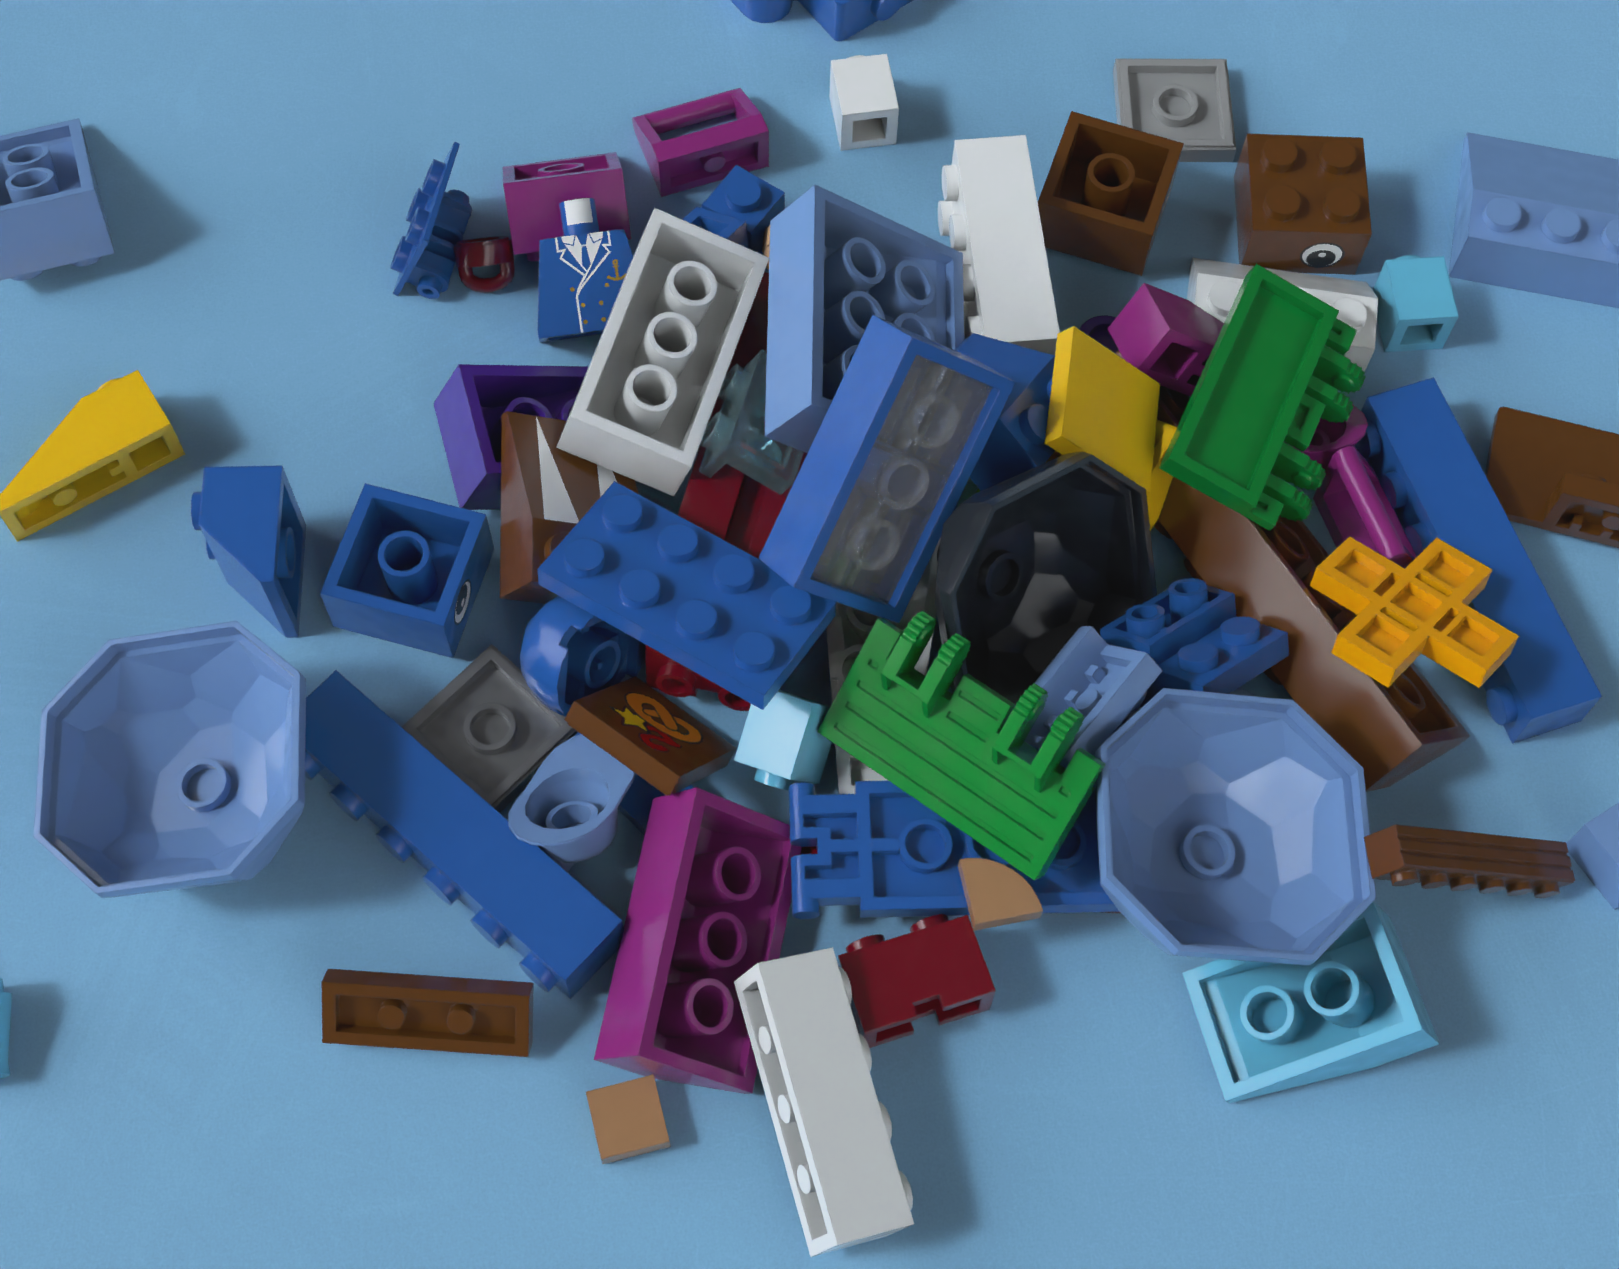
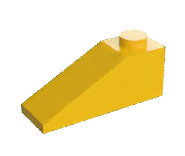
[0,370,185,542]

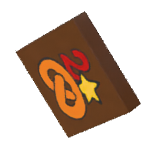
[564,676,737,796]

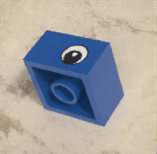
[320,483,495,658]

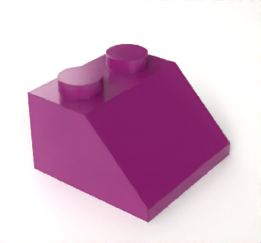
[503,152,632,261]

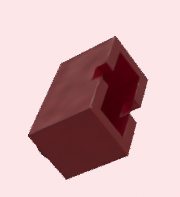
[837,914,996,1048]

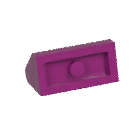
[632,88,769,197]
[1313,446,1417,569]

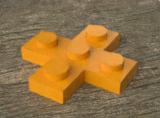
[1310,536,1519,688]

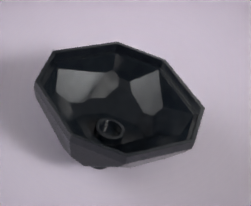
[935,452,1157,706]

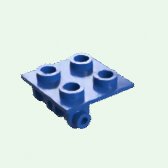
[390,142,472,299]

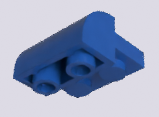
[1100,578,1289,707]

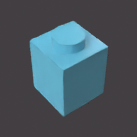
[1373,255,1459,352]
[734,690,832,791]

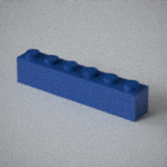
[1355,377,1602,744]
[305,670,624,999]

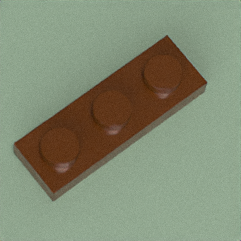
[321,969,534,1057]

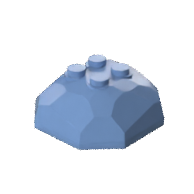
[33,621,306,898]
[1095,688,1376,965]

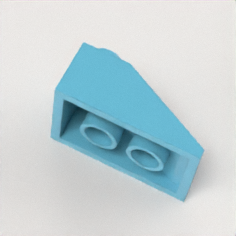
[1182,901,1439,1103]

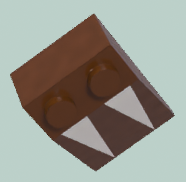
[500,411,639,604]

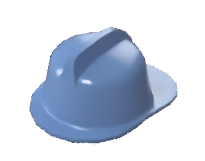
[508,734,636,872]

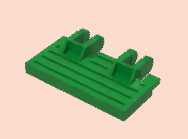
[1159,263,1366,531]
[817,610,1105,881]

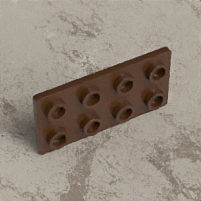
[1485,406,1619,548]

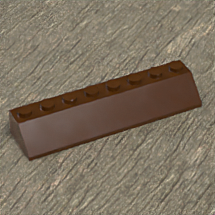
[1115,350,1470,792]

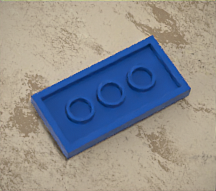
[537,481,837,710]

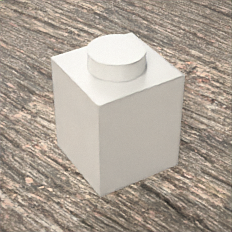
[829,54,899,151]

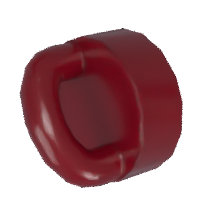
[454,236,515,293]

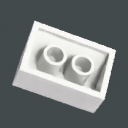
[1187,258,1378,372]

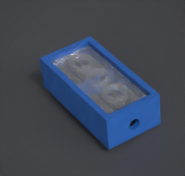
[759,315,1016,623]

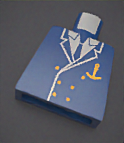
[537,198,633,343]

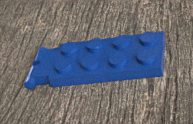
[788,780,1119,919]

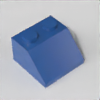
[955,333,1055,491]
[191,465,306,638]

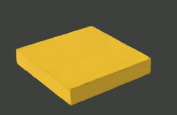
[1045,326,1160,494]

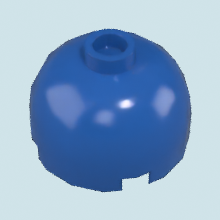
[520,596,646,717]

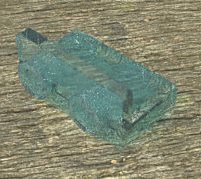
[699,349,804,495]

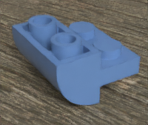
[1014,626,1162,768]

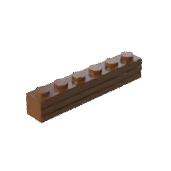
[1364,824,1575,898]

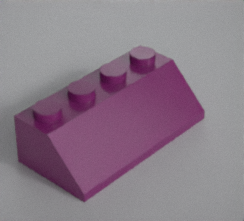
[594,787,802,1094]

